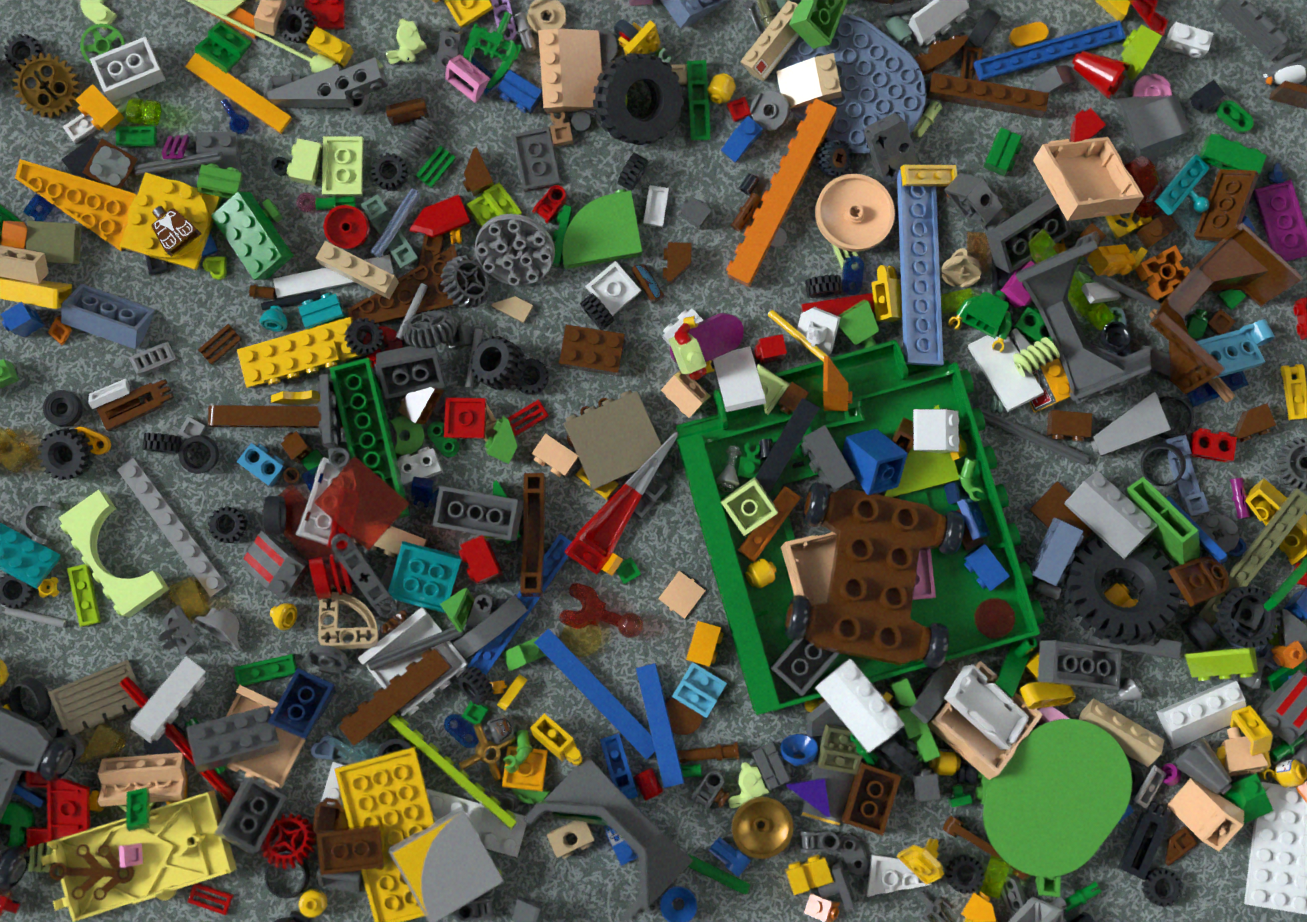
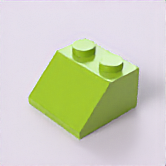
[1122,24,1162,81]

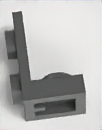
[436,25,466,71]

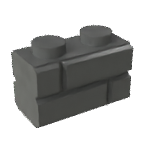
[751,741,792,790]

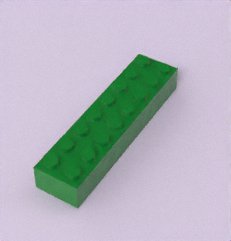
[330,358,410,526]

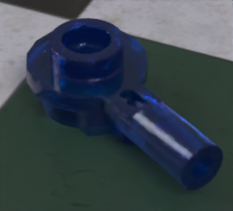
[221,99,249,134]

